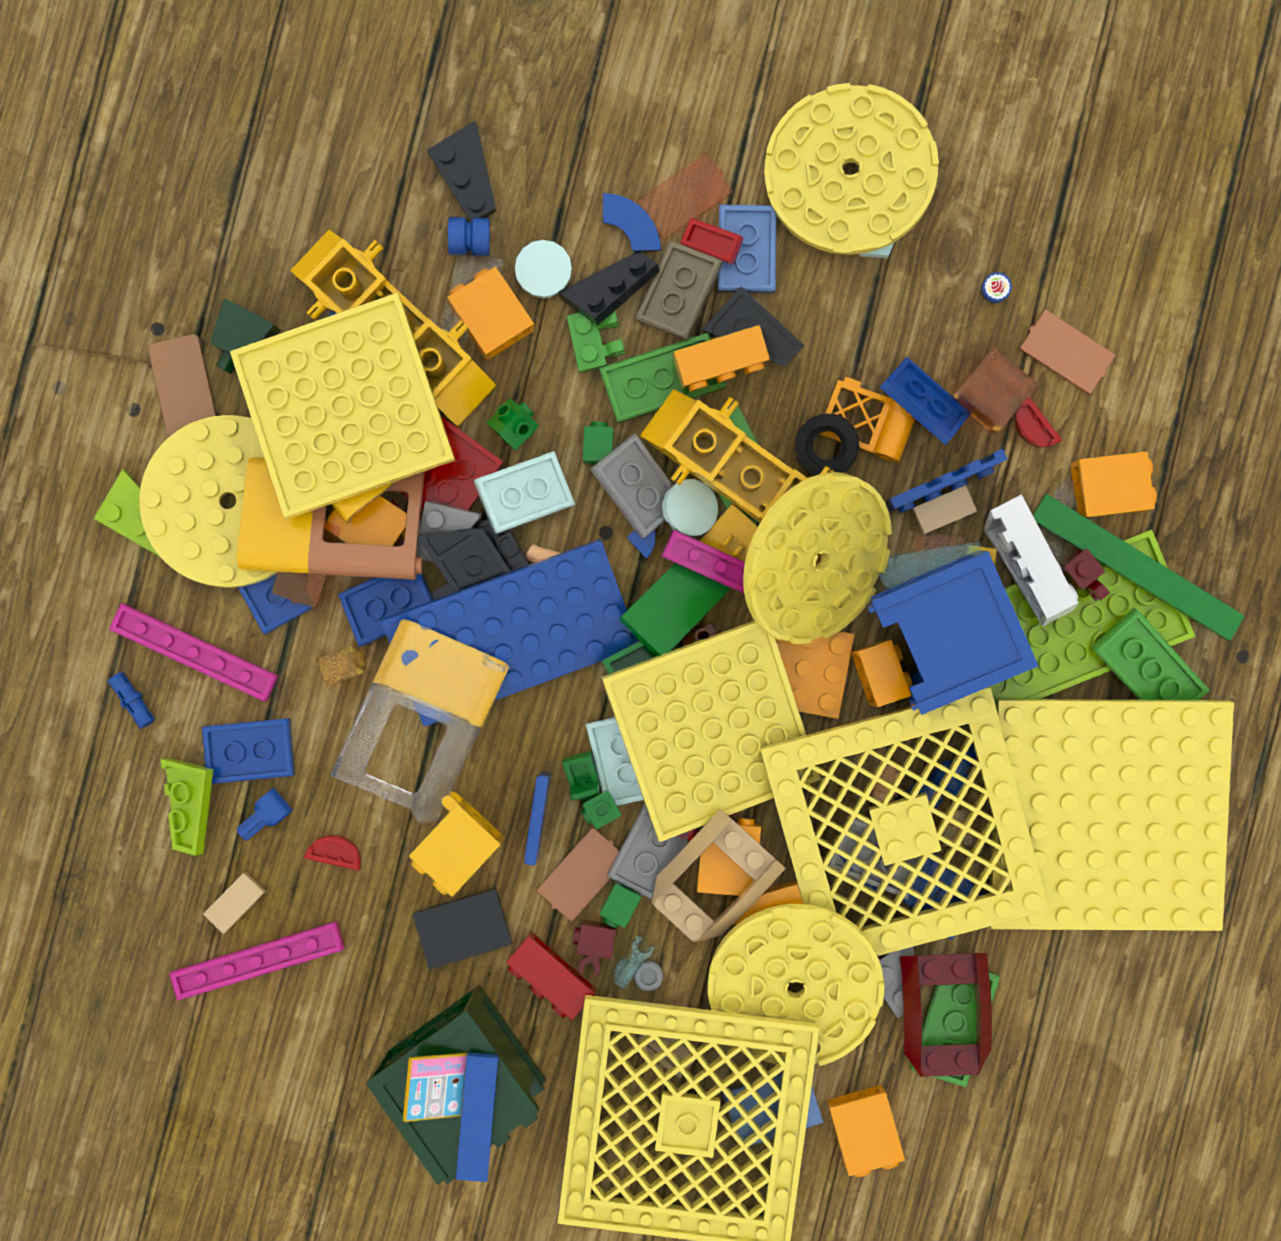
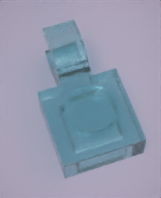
[613,935,654,989]

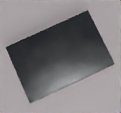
[412,888,513,970]

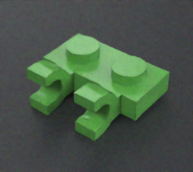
[566,311,625,373]

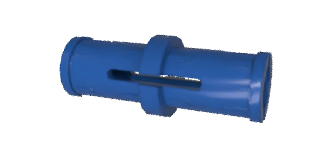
[107,672,156,729]

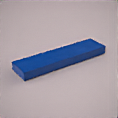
[456,1052,499,1182]

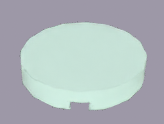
[515,240,572,299]
[662,479,718,537]

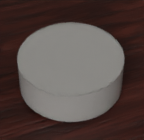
[634,960,663,991]

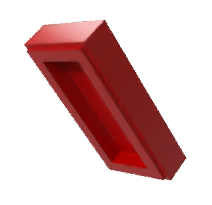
[680,217,744,265]

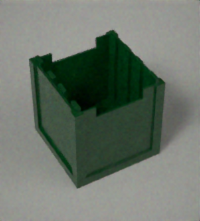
[366,985,546,1185]

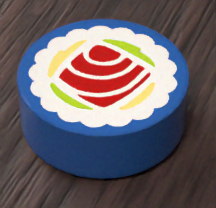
[981,272,1012,303]

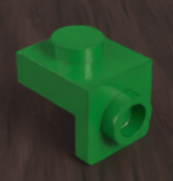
[562,751,600,800]
[581,791,621,830]

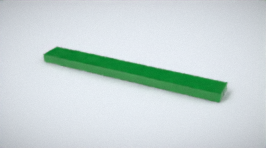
[1032,494,1245,641]

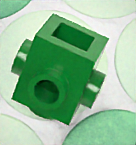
[486,398,539,451]

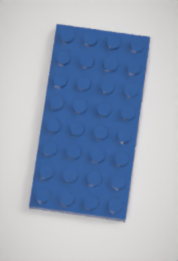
[381,539,638,727]

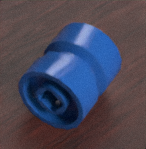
[448,217,490,256]

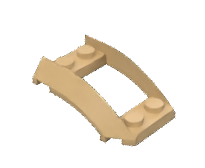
[652,809,786,943]

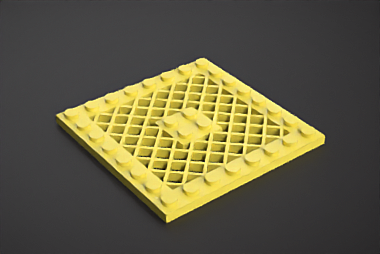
[760,687,1049,956]
[558,995,820,1241]

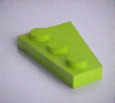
[94,469,160,557]
[160,758,214,856]

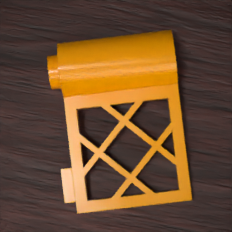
[818,377,916,463]

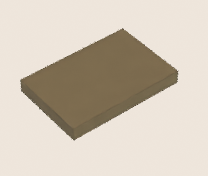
[635,240,723,341]

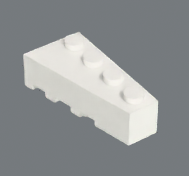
[984,494,1078,627]

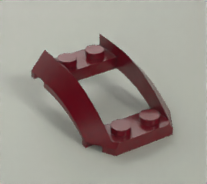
[899,953,992,1077]

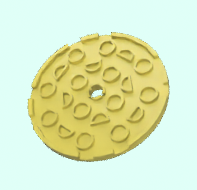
[764,83,939,255]
[139,415,279,588]
[743,472,892,644]
[708,904,884,1066]

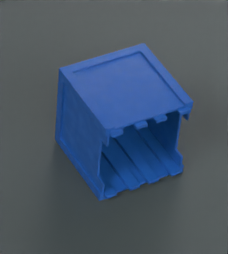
[868,550,1038,715]

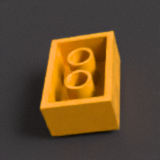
[672,325,770,392]

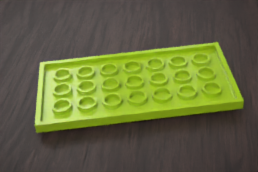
[990,530,1196,706]

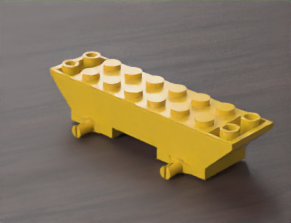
[290,229,497,427]
[640,389,834,564]

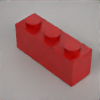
[506,931,596,1020]

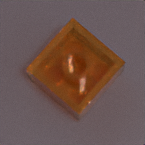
[952,347,1039,434]

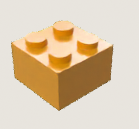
[851,640,913,707]

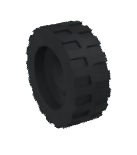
[794,413,860,476]

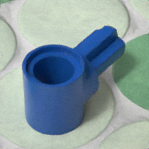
[930,743,977,795]
[237,788,293,840]

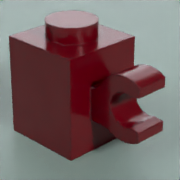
[1060,548,1110,601]
[573,920,616,976]

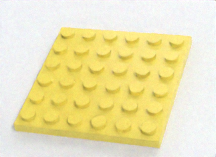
[230,292,455,519]
[601,620,821,842]

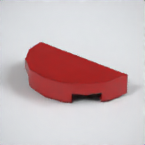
[1015,395,1063,447]
[303,835,362,871]

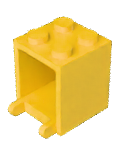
[409,792,506,897]

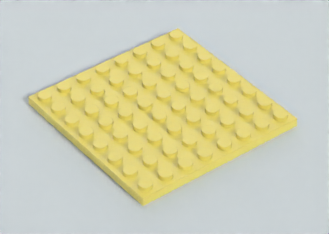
[989,699,1234,931]

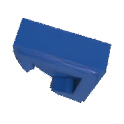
[627,530,655,559]

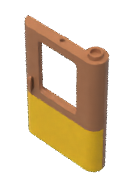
[237,457,425,580]

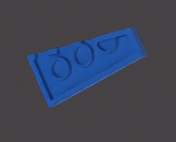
[885,449,1008,513]

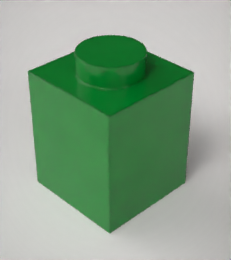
[583,422,614,465]
[599,881,642,928]

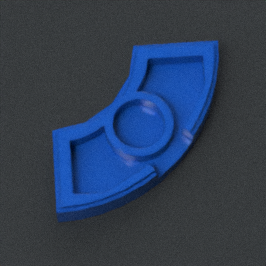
[603,193,662,252]

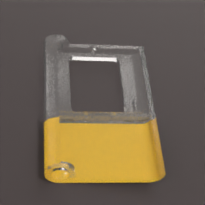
[330,619,510,824]

